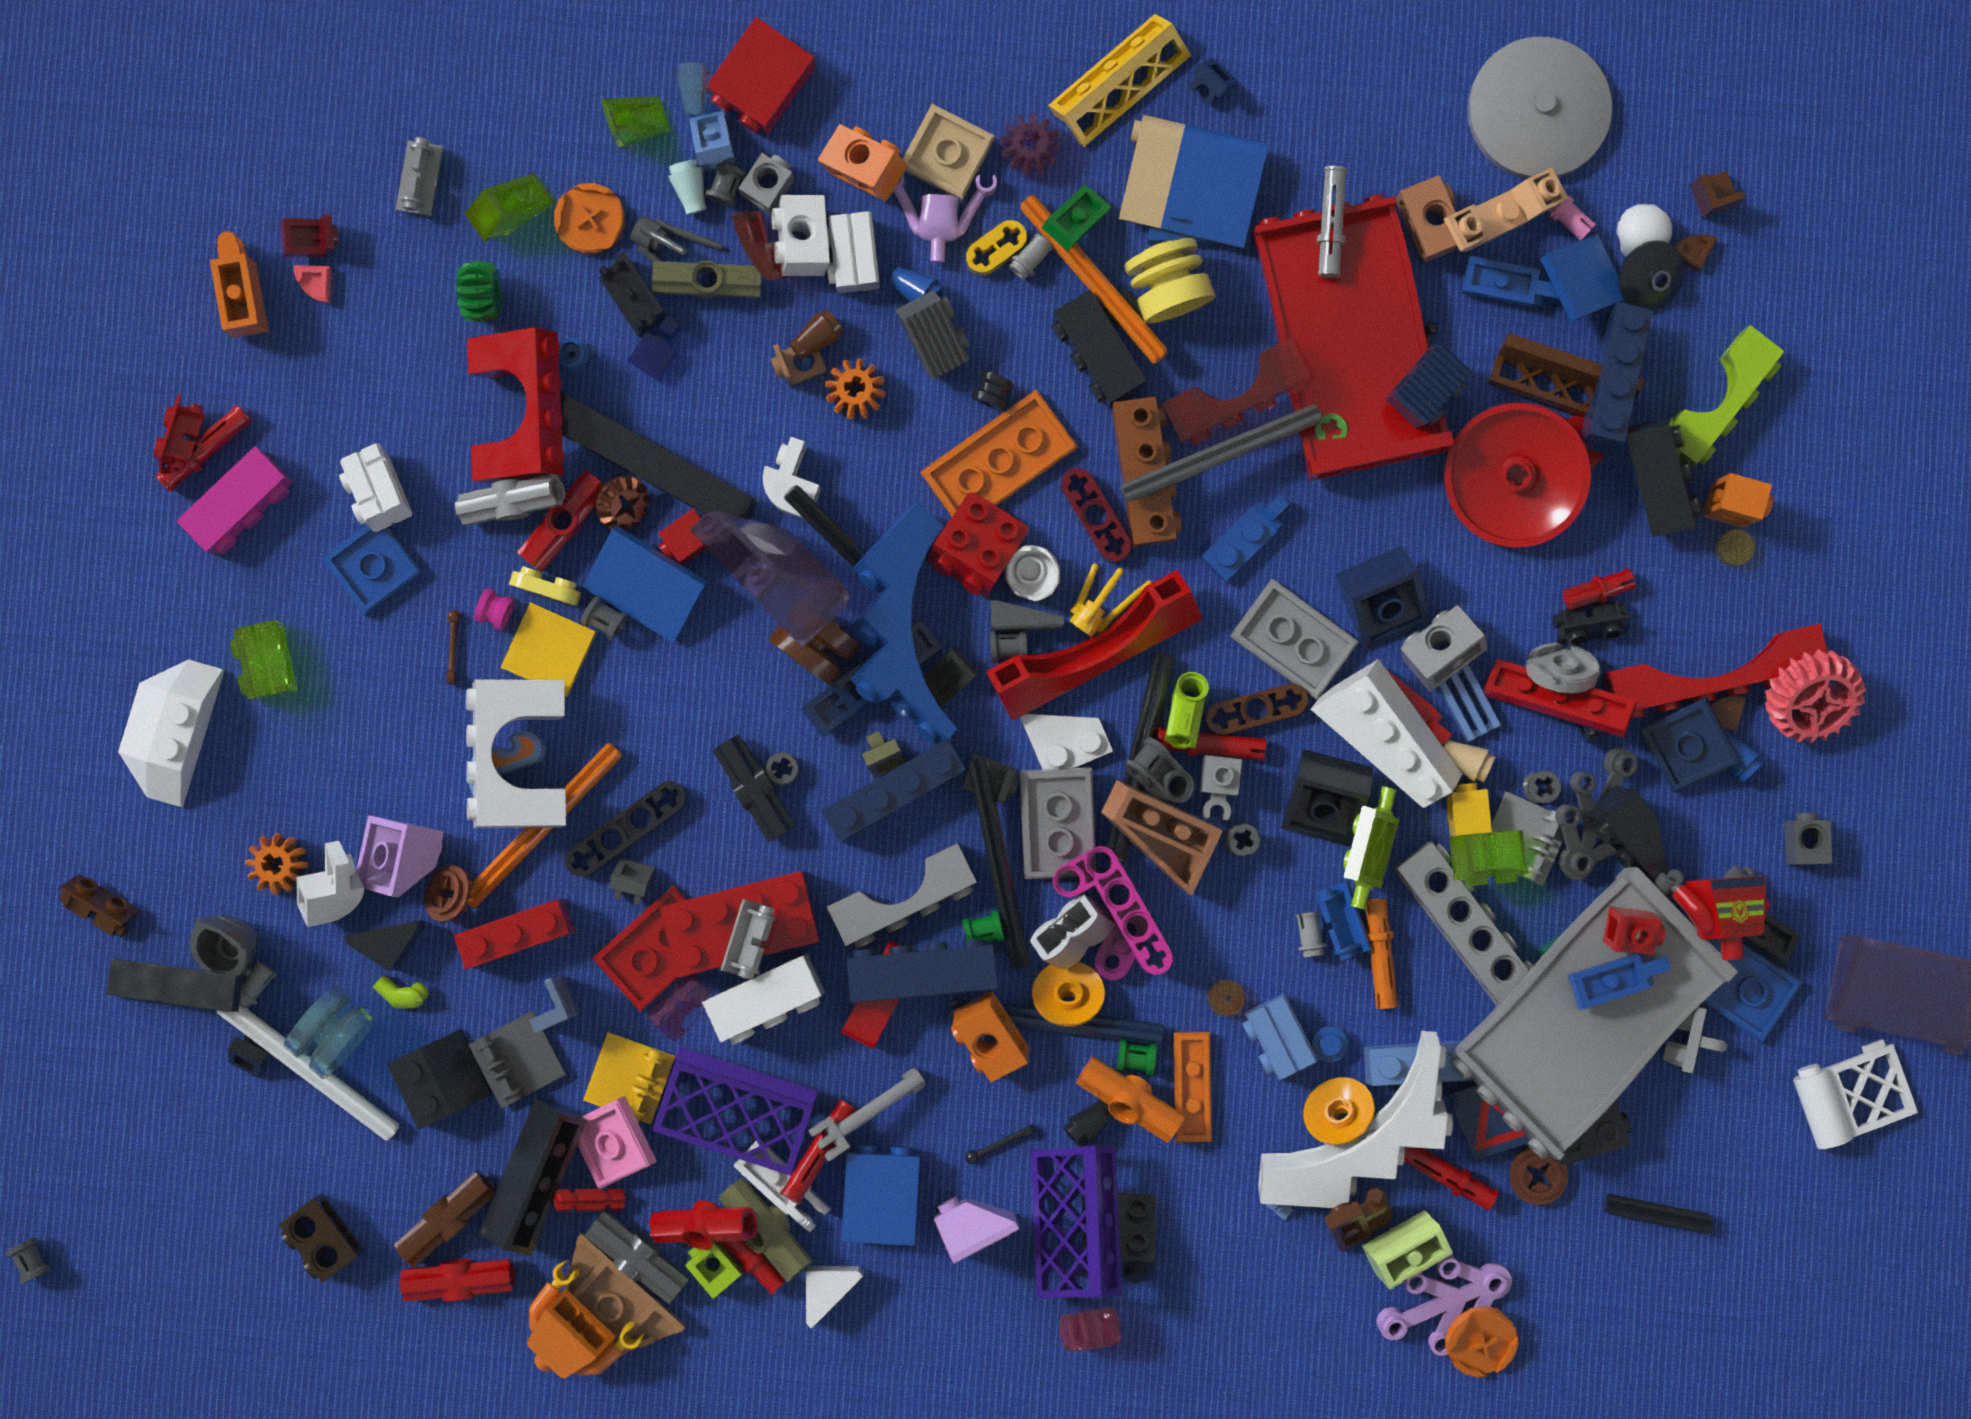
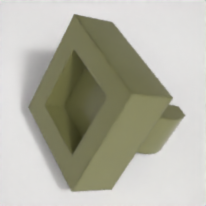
[862,731,906,778]

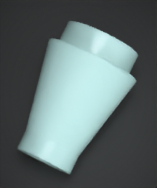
[668,159,707,215]

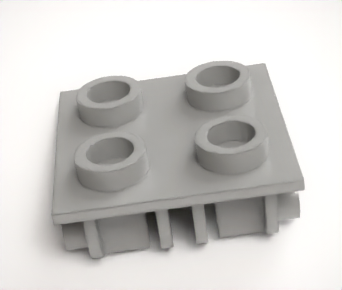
[1477,791,1569,886]

